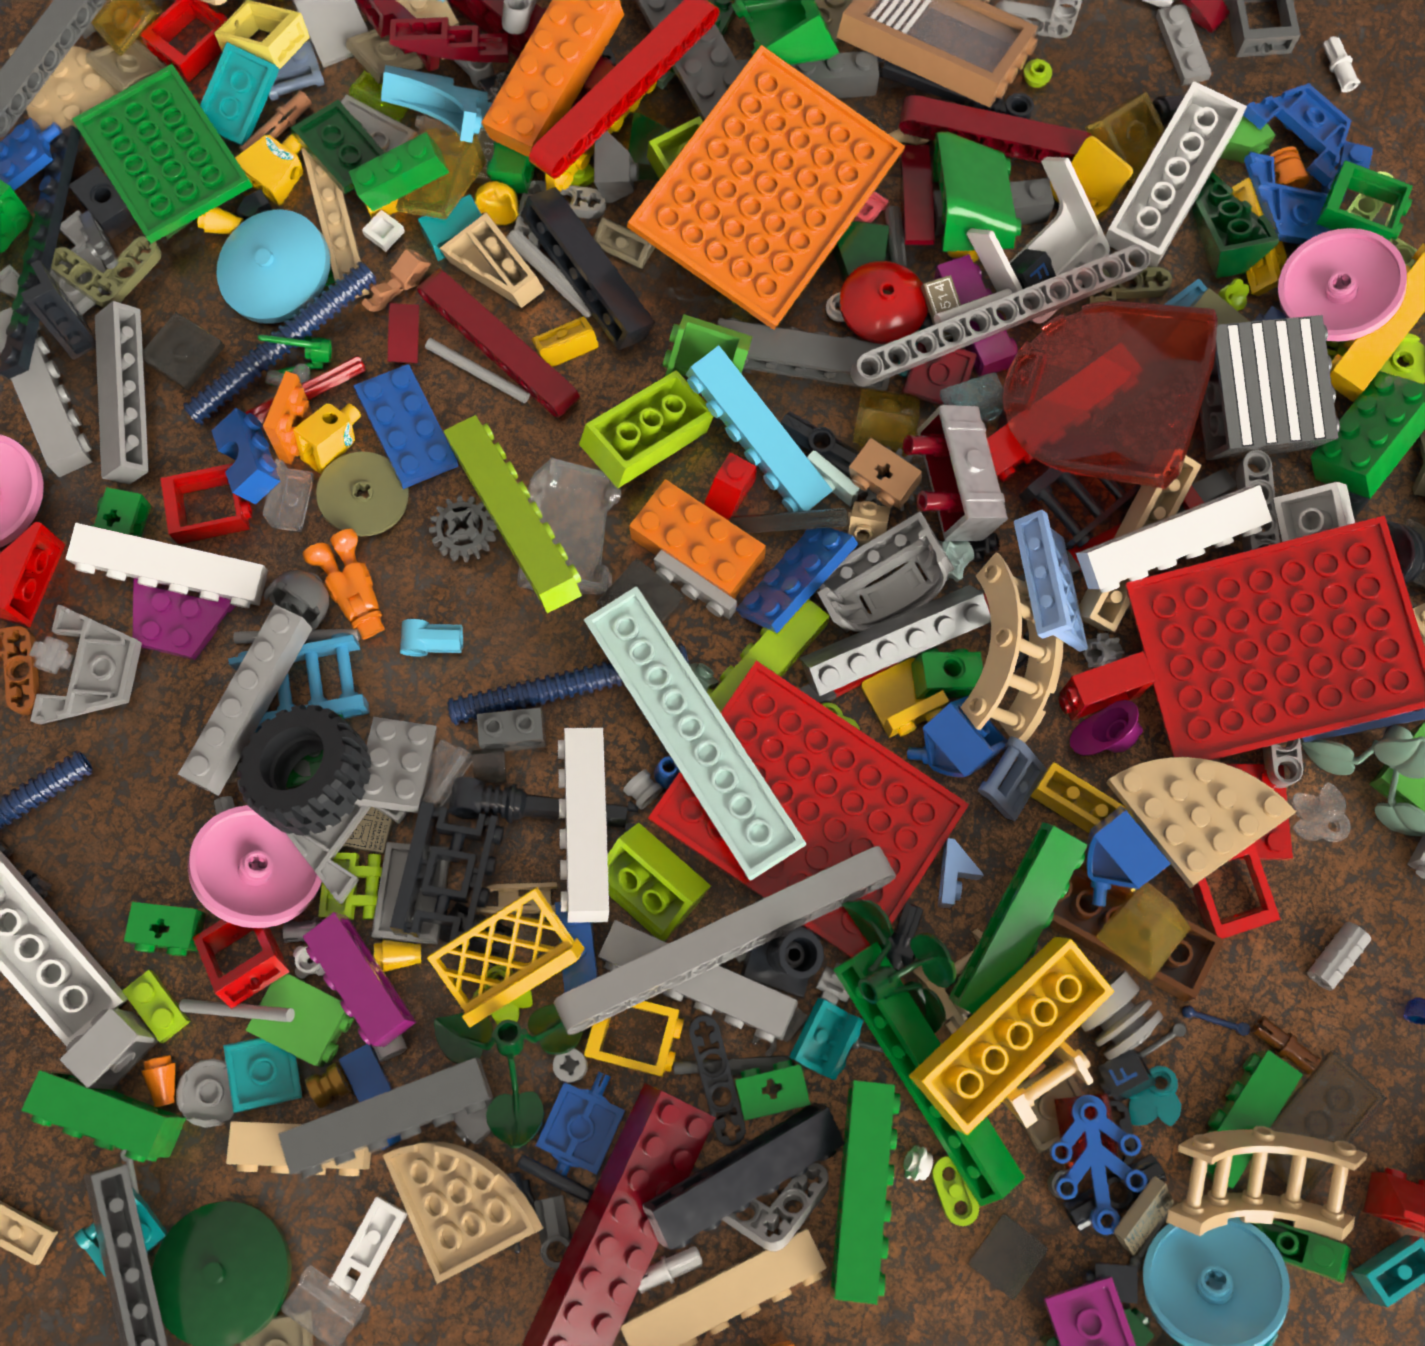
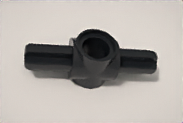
[886,903,923,972]

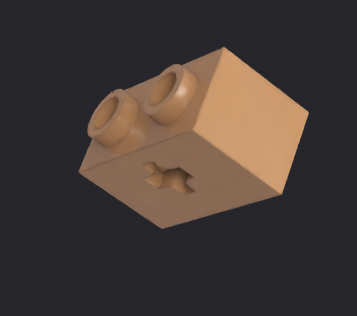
[849,438,922,510]

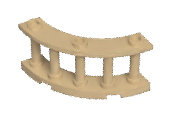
[960,552,1063,743]
[913,929,1094,1128]
[1167,1126,1367,1242]

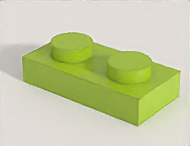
[122,970,191,1043]

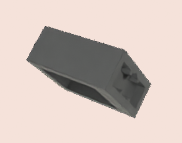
[1225,0,1300,57]

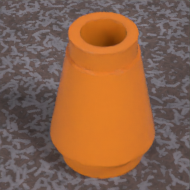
[141,1055,176,1107]

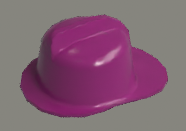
[1070,700,1143,756]

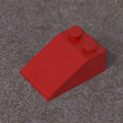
[0,522,65,628]
[1363,1168,1425,1233]

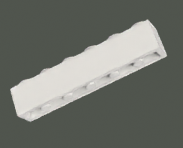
[1076,485,1272,593]
[66,523,268,608]
[558,728,609,923]

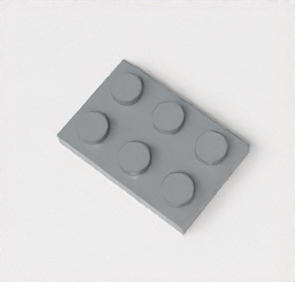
[355,717,437,813]

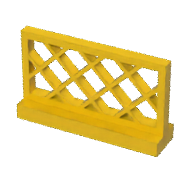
[427,887,585,1028]

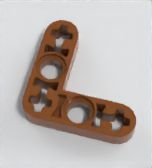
[0,626,40,716]

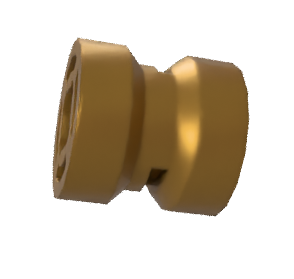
[305,1062,352,1109]

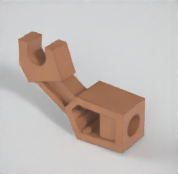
[362,248,431,312]

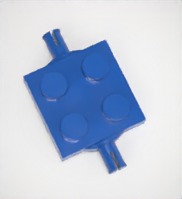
[0,117,63,191]
[535,1071,626,1176]

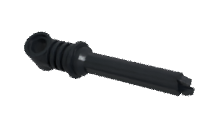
[877,57,1034,119]
[448,777,639,833]

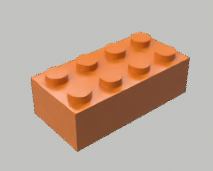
[629,479,766,599]

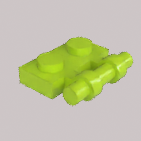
[318,853,382,920]

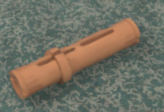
[239,90,312,153]

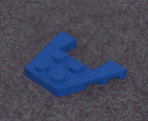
[1243,83,1352,187]
[1244,152,1346,245]

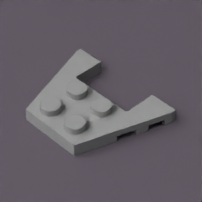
[0,210,110,315]
[30,605,142,725]
[286,804,408,904]

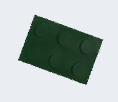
[291,99,385,194]

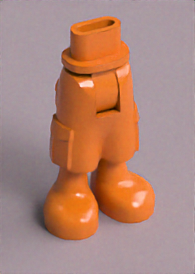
[302,529,385,640]

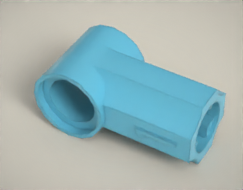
[400,619,464,657]

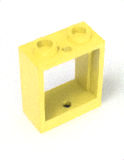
[215,0,310,69]

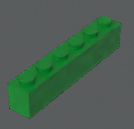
[949,822,1087,1014]

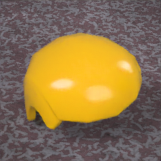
[474,181,519,225]

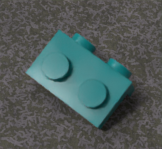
[789,997,864,1081]

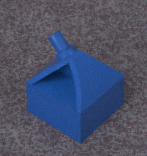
[907,696,1008,777]
[1086,805,1171,906]

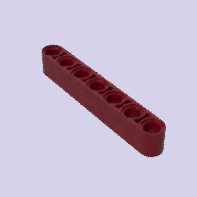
[899,95,1093,163]
[417,268,580,418]

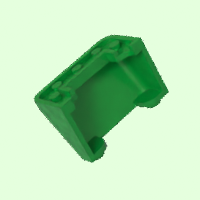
[732,0,840,65]
[932,132,1021,252]

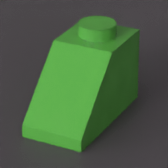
[1220,115,1275,163]

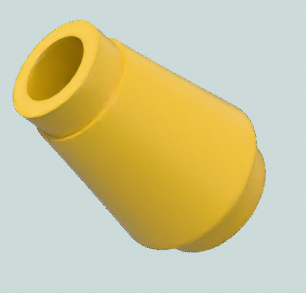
[197,207,244,234]
[374,939,421,972]

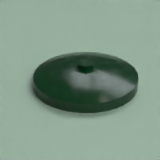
[151,1201,292,1346]

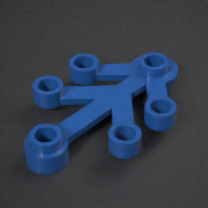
[1049,1095,1147,1235]

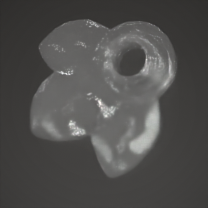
[1292,782,1351,842]

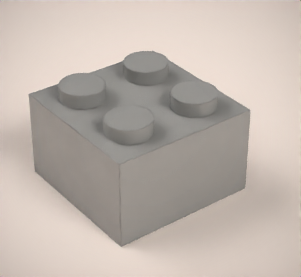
[59,1007,158,1090]

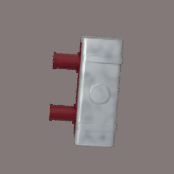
[903,405,1008,541]

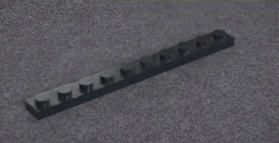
[0,125,81,379]

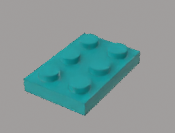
[200,42,280,146]

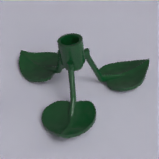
[842,900,956,1033]
[434,1004,583,1148]

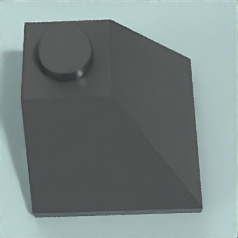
[594,131,639,203]

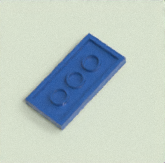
[353,364,458,489]
[736,522,858,633]

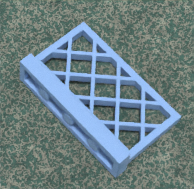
[1014,510,1088,652]

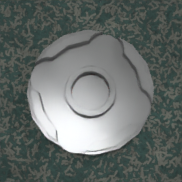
[176,1059,237,1128]

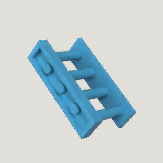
[228,633,370,733]

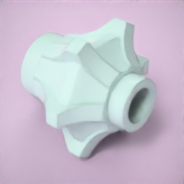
[938,540,974,582]

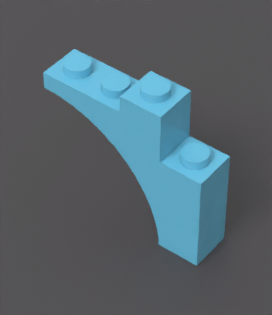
[381,65,492,143]

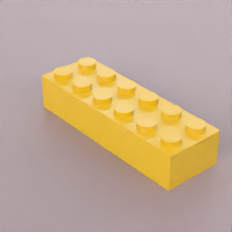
[909,937,1115,1135]

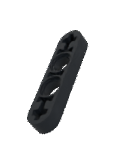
[689,1014,746,1146]

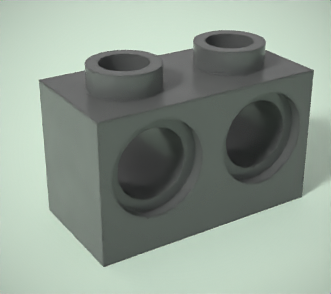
[477,708,547,754]

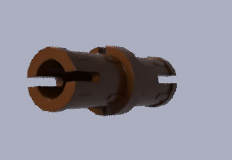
[1251,1016,1320,1075]

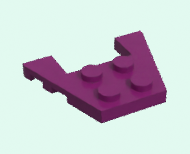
[132,578,235,660]

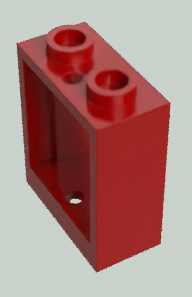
[140,0,228,83]
[160,463,253,545]
[1059,651,1156,721]
[1191,844,1281,939]
[193,919,290,1009]

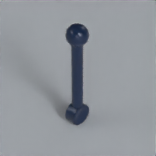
[1182,1005,1250,1036]

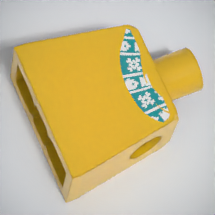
[235,134,304,207]
[293,403,361,475]

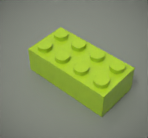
[579,370,714,488]

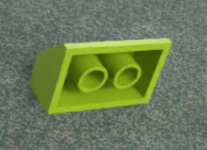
[607,822,711,942]

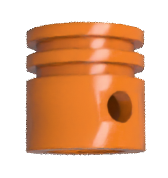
[1269,146,1310,189]

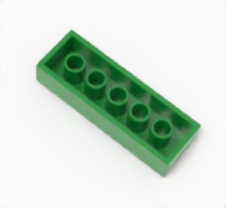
[830,1080,900,1305]

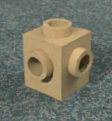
[843,501,891,547]

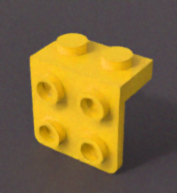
[1050,136,1133,220]
[861,658,949,738]

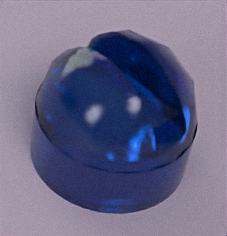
[1403,997,1425,1025]

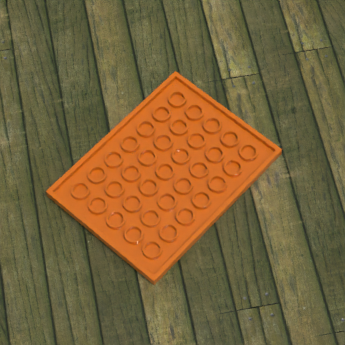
[627,45,905,330]

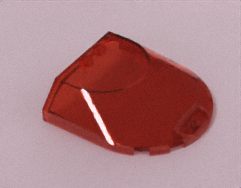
[1003,301,1218,489]

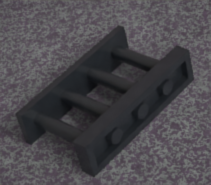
[1019,414,1148,551]

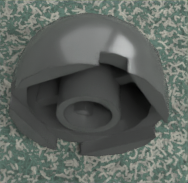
[264,570,330,630]

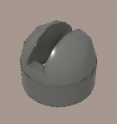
[1047,1170,1072,1199]

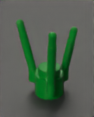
[258,335,332,377]

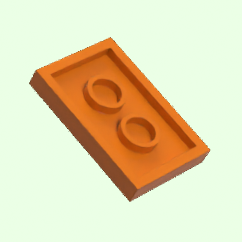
[263,371,313,465]

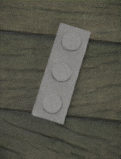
[1156,4,1211,86]
[654,550,737,620]

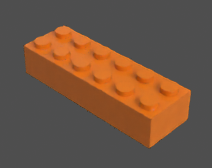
[481,0,624,157]

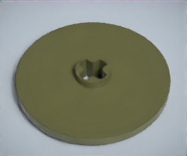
[316,452,409,537]

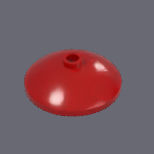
[839,261,928,344]

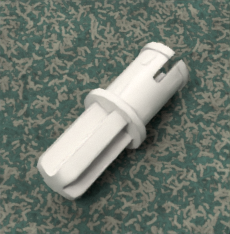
[1323,36,1360,92]
[638,1247,703,1294]

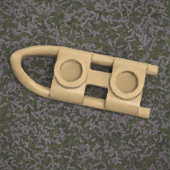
[480,882,557,914]

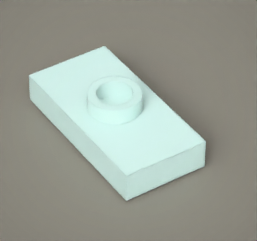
[807,450,859,507]

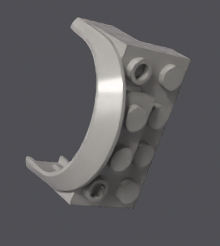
[817,511,954,632]

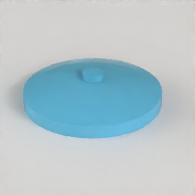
[217,210,330,324]
[1143,1217,1290,1346]

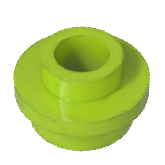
[1023,59,1052,88]

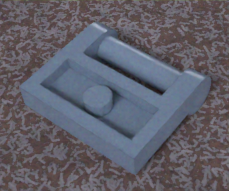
[269,41,325,101]
[978,736,1047,821]

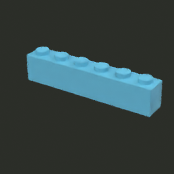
[686,345,833,518]

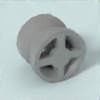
[623,769,663,810]
[553,1049,588,1083]

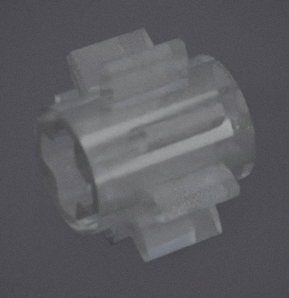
[29,636,73,674]

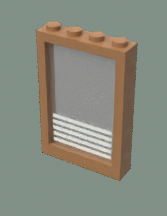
[837,0,1038,107]

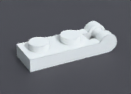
[329,1196,407,1303]

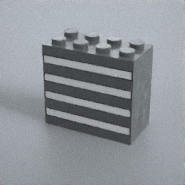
[1191,315,1340,460]

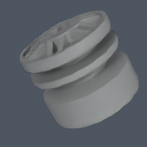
[1080,970,1164,1060]

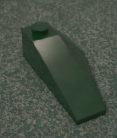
[1191,172,1279,279]

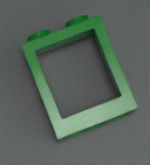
[1316,160,1413,241]

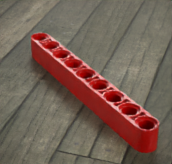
[529,0,719,179]

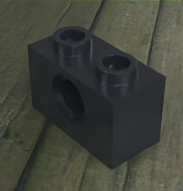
[68,166,137,240]

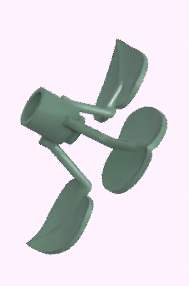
[1301,725,1425,836]

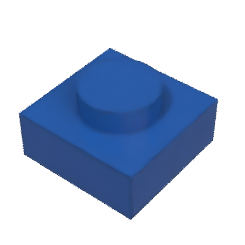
[1336,141,1373,170]

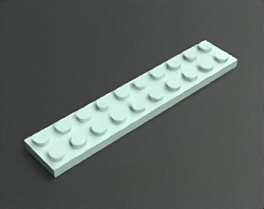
[583,586,806,881]

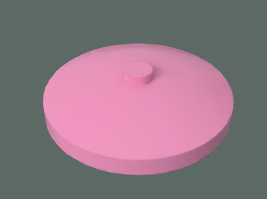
[1278,228,1407,341]
[0,435,43,547]
[188,805,322,928]

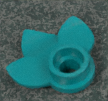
[1129,1066,1181,1127]

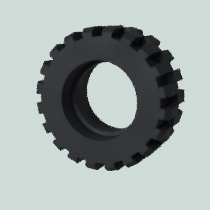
[237,705,371,836]

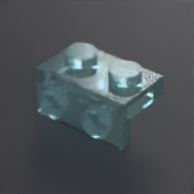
[940,372,1007,421]

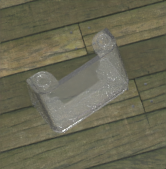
[518,458,621,595]

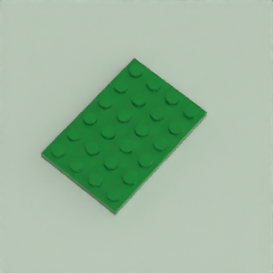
[72,64,253,244]

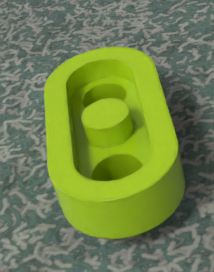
[931,1156,979,1226]

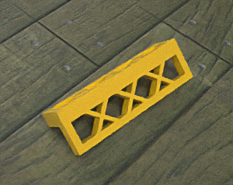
[1232,178,1287,296]

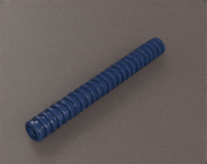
[183,261,377,425]
[447,643,689,726]
[0,750,93,830]

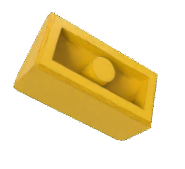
[531,316,599,367]

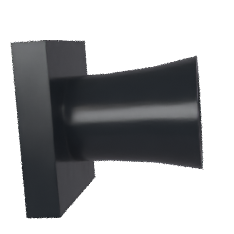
[740,926,824,997]

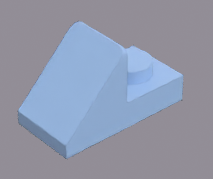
[937,838,983,909]

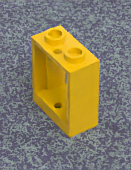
[584,1001,684,1078]

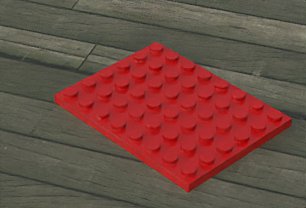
[1125,515,1425,760]
[648,661,969,957]

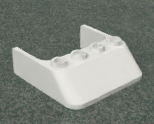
[967,157,1110,323]

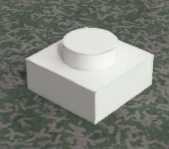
[362,210,405,252]

